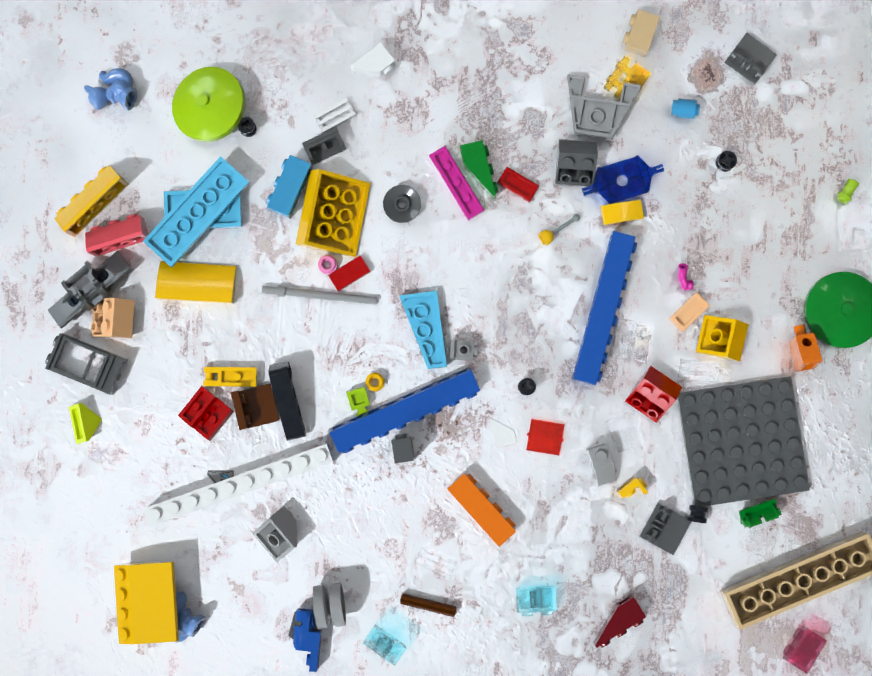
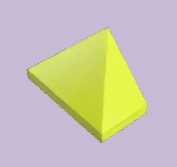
[69,403,102,444]

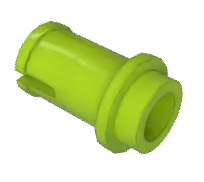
[837,179,859,204]

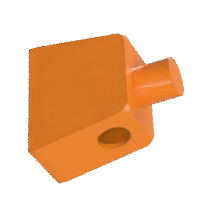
[790,324,823,372]

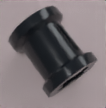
[238,117,257,137]
[518,378,536,395]

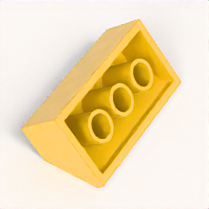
[54,165,129,237]

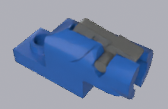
[288,608,322,672]

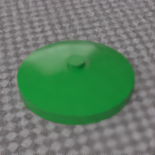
[804,272,872,348]

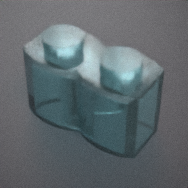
[516,586,557,616]

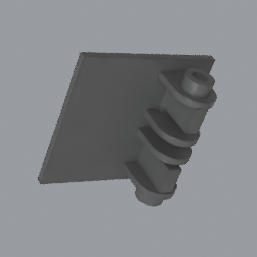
[724,33,777,85]
[639,503,692,555]

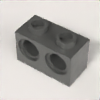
[391,434,415,464]

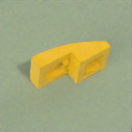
[600,200,644,225]

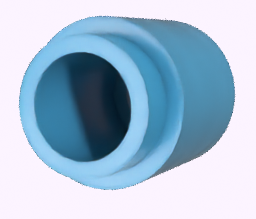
[671,98,700,119]

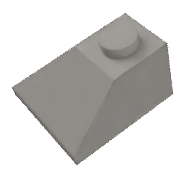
[252,506,297,563]

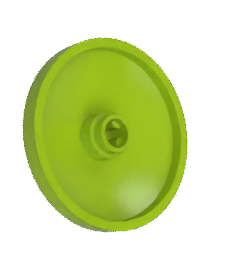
[172,67,246,142]

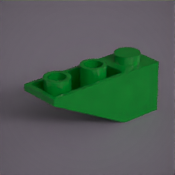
[460,140,498,199]

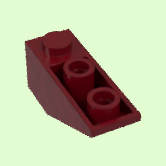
[593,595,646,648]

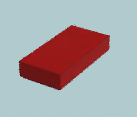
[497,167,539,203]
[328,255,370,292]

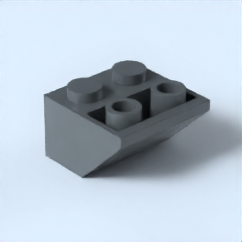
[555,139,598,187]

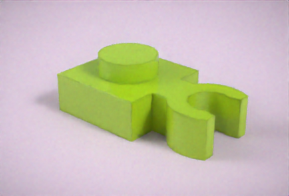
[346,386,370,417]

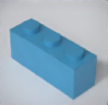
[266,155,313,219]

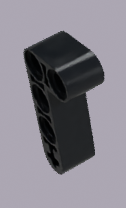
[268,361,306,441]

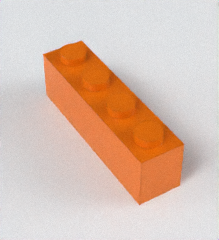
[447,473,516,547]

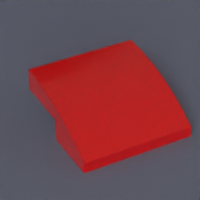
[178,386,234,441]

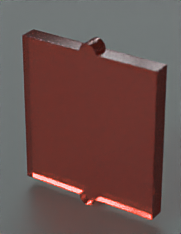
[526,419,564,456]

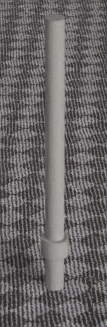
[262,285,377,305]

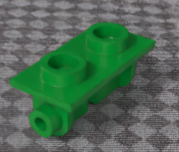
[739,499,782,528]

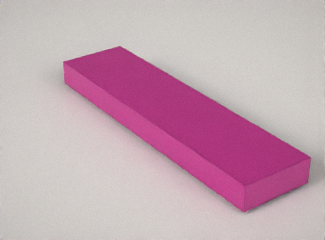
[429,146,484,220]

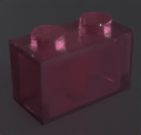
[782,625,827,674]

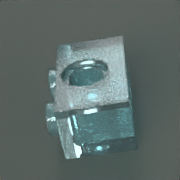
[363,624,406,666]

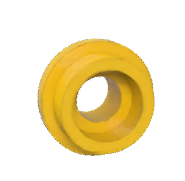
[365,372,385,392]

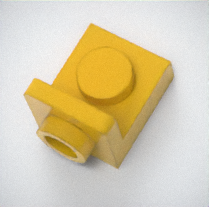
[616,476,648,498]

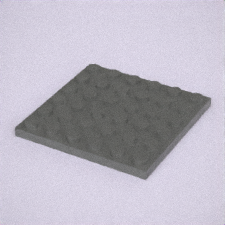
[677,376,810,507]

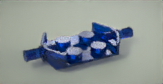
[581,155,664,205]

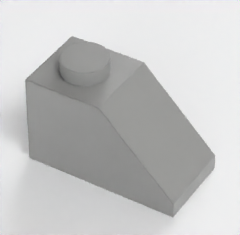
[586,444,617,486]

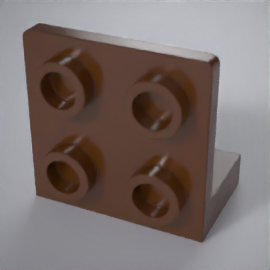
[230,384,280,430]

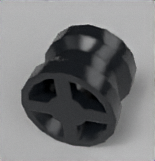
[715,151,737,172]
[687,505,709,523]

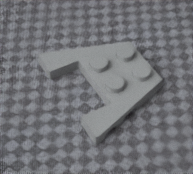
[567,74,641,140]

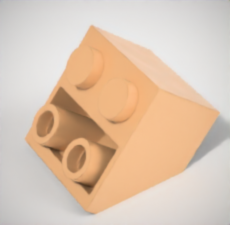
[91,298,135,338]

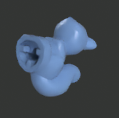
[84,68,137,110]
[174,592,206,643]

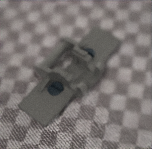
[48,250,132,329]

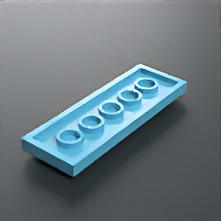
[143,156,250,268]

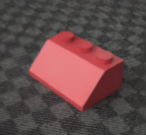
[85,214,149,257]

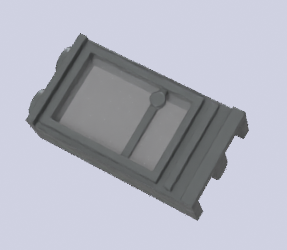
[45,333,128,395]

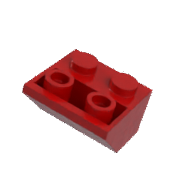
[625,365,682,423]

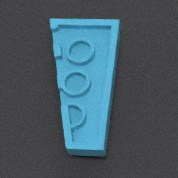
[399,291,447,369]

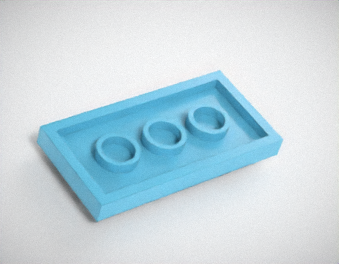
[164,190,242,229]

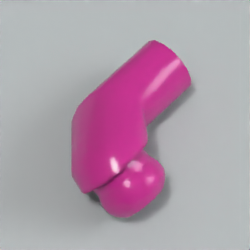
[677,263,694,291]

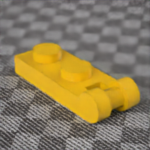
[203,367,257,387]

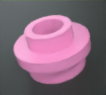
[318,255,337,274]

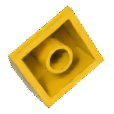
[696,315,749,362]

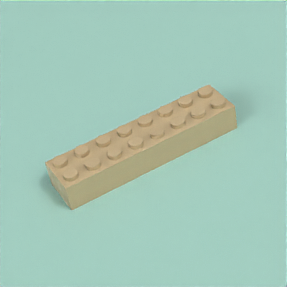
[720,531,872,630]

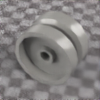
[313,583,346,629]

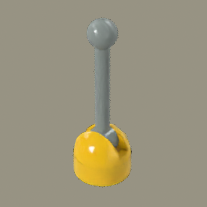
[538,214,580,246]

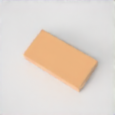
[669,292,710,332]

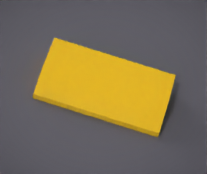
[155,261,237,304]

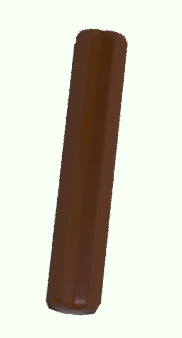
[400,593,457,617]

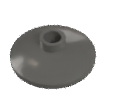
[383,185,421,223]

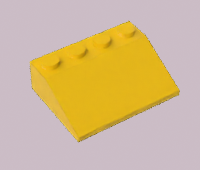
[295,169,371,257]
[114,562,179,644]

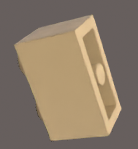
[622,9,660,57]

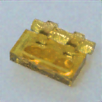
[603,56,651,100]

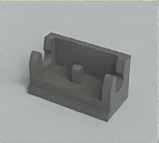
[302,127,346,165]

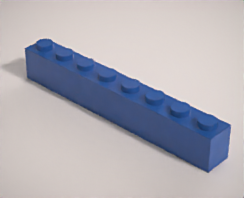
[572,231,637,385]
[329,367,480,453]

